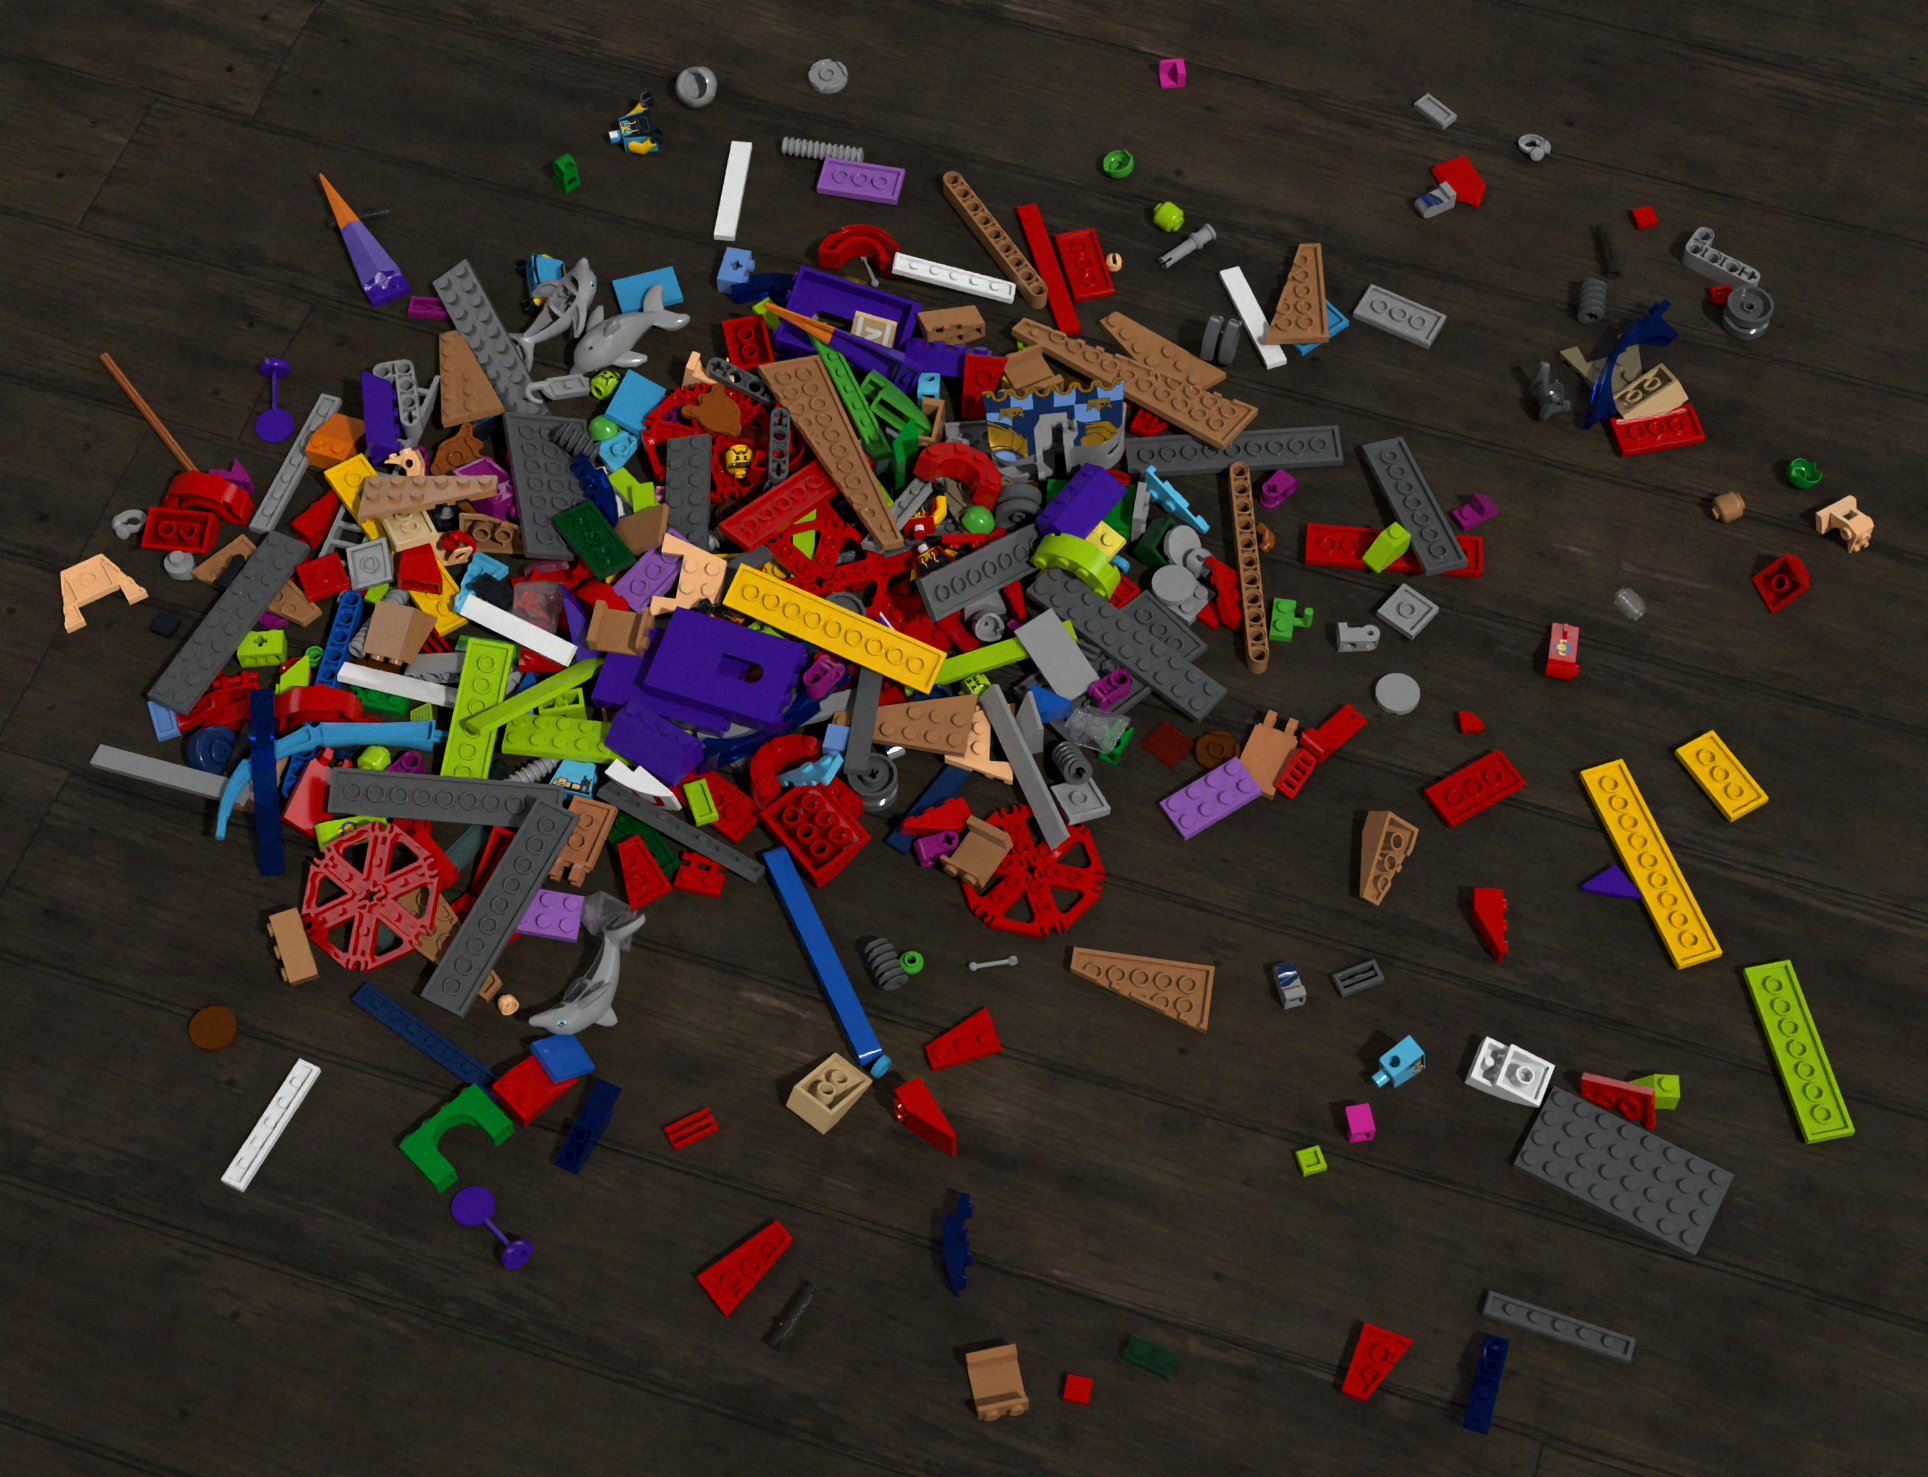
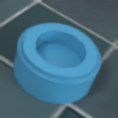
[1109,555,1130,575]
[870,1054,892,1079]

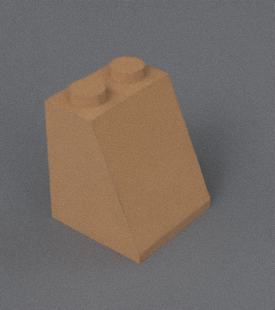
[362,600,437,666]

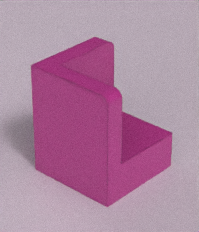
[1159,58,1186,89]
[1345,1103,1376,1143]

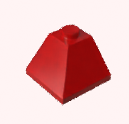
[1752,552,1810,614]

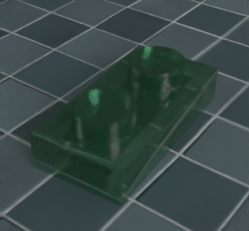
[1122,1335,1179,1380]

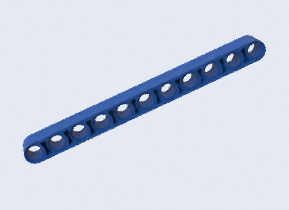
[282,590,365,803]
[762,845,883,1067]

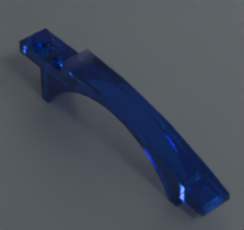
[1583,298,1679,431]
[693,659,850,775]
[249,688,286,877]

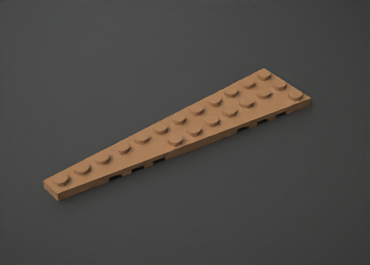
[1011,318,1259,451]
[757,354,904,551]

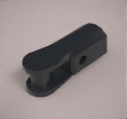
[215,554,247,592]

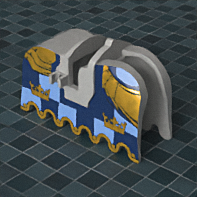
[982,377,1127,483]

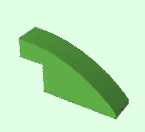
[860,369,933,437]

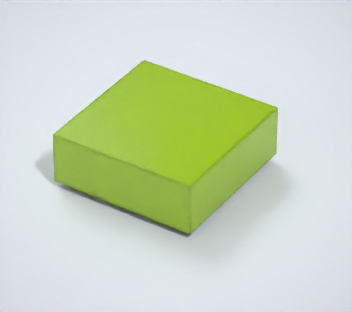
[1295,1145,1327,1177]

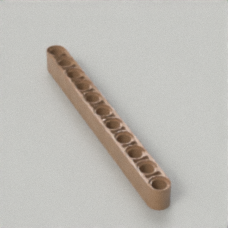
[1228,462,1269,674]

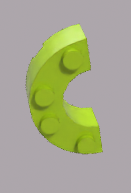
[1030,533,1120,601]

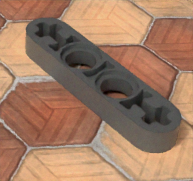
[706,357,778,408]
[767,407,790,485]

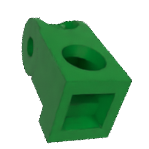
[552,153,580,194]
[1098,720,1135,767]

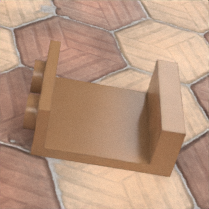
[1003,343,1064,396]
[917,397,945,460]
[586,600,655,657]
[940,815,1013,888]
[966,1344,1029,1421]

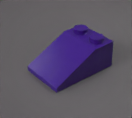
[559,584,603,661]

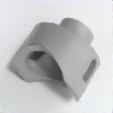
[1187,547,1214,580]
[164,551,197,580]
[972,610,1005,642]

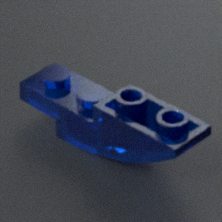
[731,273,794,304]
[571,453,618,529]
[554,1078,622,1175]
[942,1193,974,1297]
[1462,1333,1510,1435]

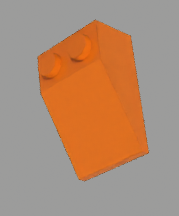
[305,413,366,470]

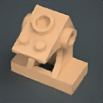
[681,351,734,391]
[385,447,425,476]
[1816,495,1874,553]

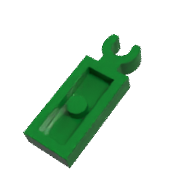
[350,685,411,718]

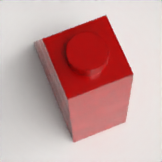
[397,543,443,595]
[406,828,460,890]

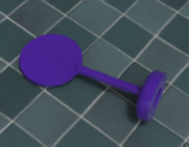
[255,358,294,443]
[451,1186,533,1270]

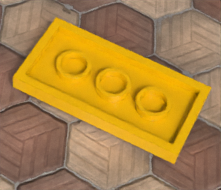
[1674,730,1769,823]

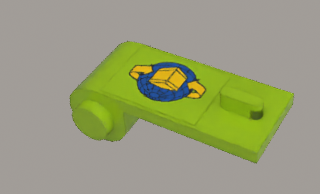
[314,816,387,854]

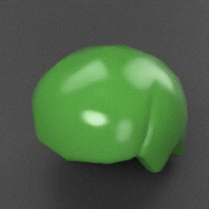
[1103,149,1134,179]
[589,414,621,441]
[962,505,995,536]

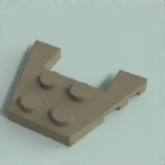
[1559,330,1642,399]
[938,476,1014,534]

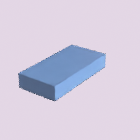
[147,701,181,742]

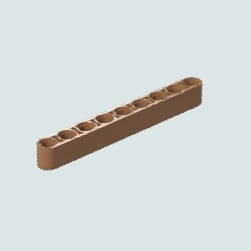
[943,171,1047,309]

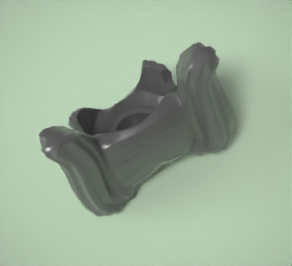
[1529,361,1571,422]

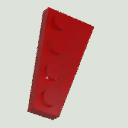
[697,1220,793,1318]

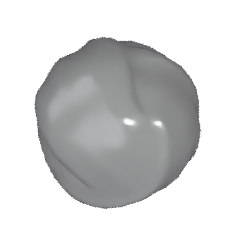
[675,66,717,108]

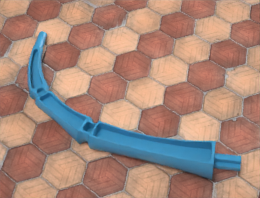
[215,720,449,840]

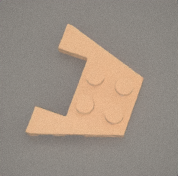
[650,533,728,618]
[60,554,148,634]
[944,703,1015,785]

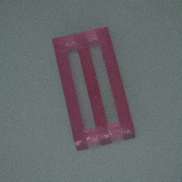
[523,559,569,577]

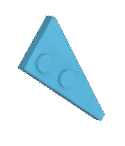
[594,427,650,473]
[1145,465,1210,534]
[453,552,509,613]
[775,753,844,787]

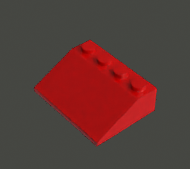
[760,781,871,889]

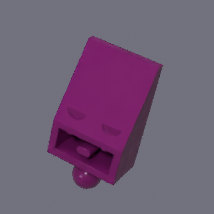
[452,456,519,521]

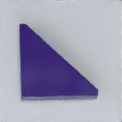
[1581,864,1642,902]

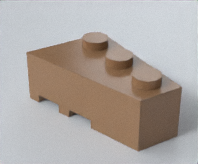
[917,305,985,345]
[267,907,320,987]

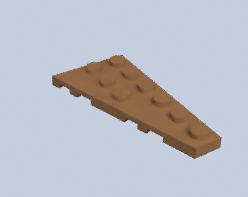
[1265,243,1329,345]
[1099,311,1226,391]
[439,330,506,428]
[357,475,499,524]
[832,694,978,758]
[380,886,503,1003]
[1070,947,1215,1034]

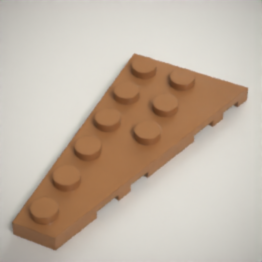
[190,534,322,627]

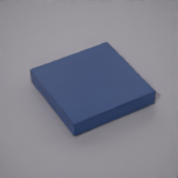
[529,1034,595,1084]

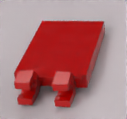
[280,747,353,842]

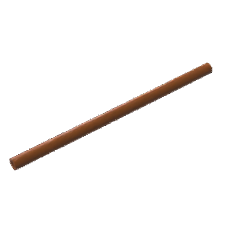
[99,353,200,472]

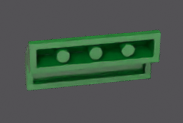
[891,418,919,494]

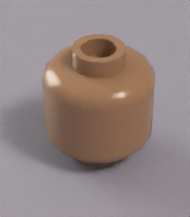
[1710,491,1745,523]

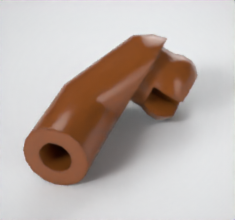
[1256,523,1275,553]

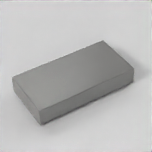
[1413,93,1457,130]

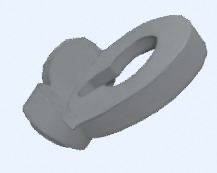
[1519,134,1551,161]
[111,510,147,539]

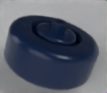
[187,725,243,778]

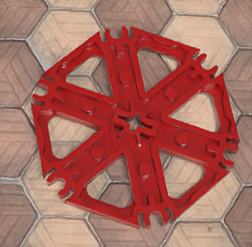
[641,383,777,504]
[758,517,890,643]
[959,804,1105,939]
[301,822,443,972]

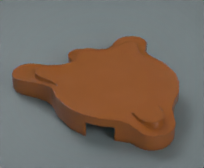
[681,383,742,438]
[430,422,494,476]

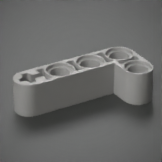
[1682,227,1760,290]
[373,359,423,439]
[404,652,466,683]

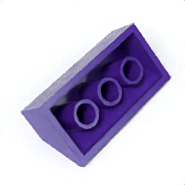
[905,337,993,378]
[361,371,402,467]
[1036,463,1127,540]
[604,700,704,787]

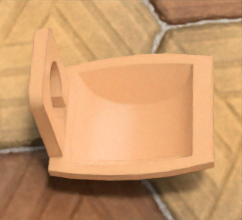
[431,531,473,566]

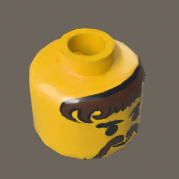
[725,445,754,479]

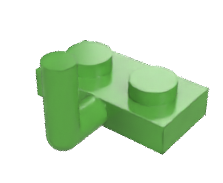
[1269,598,1313,642]

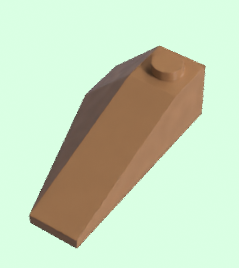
[459,513,525,555]
[1360,811,1419,906]

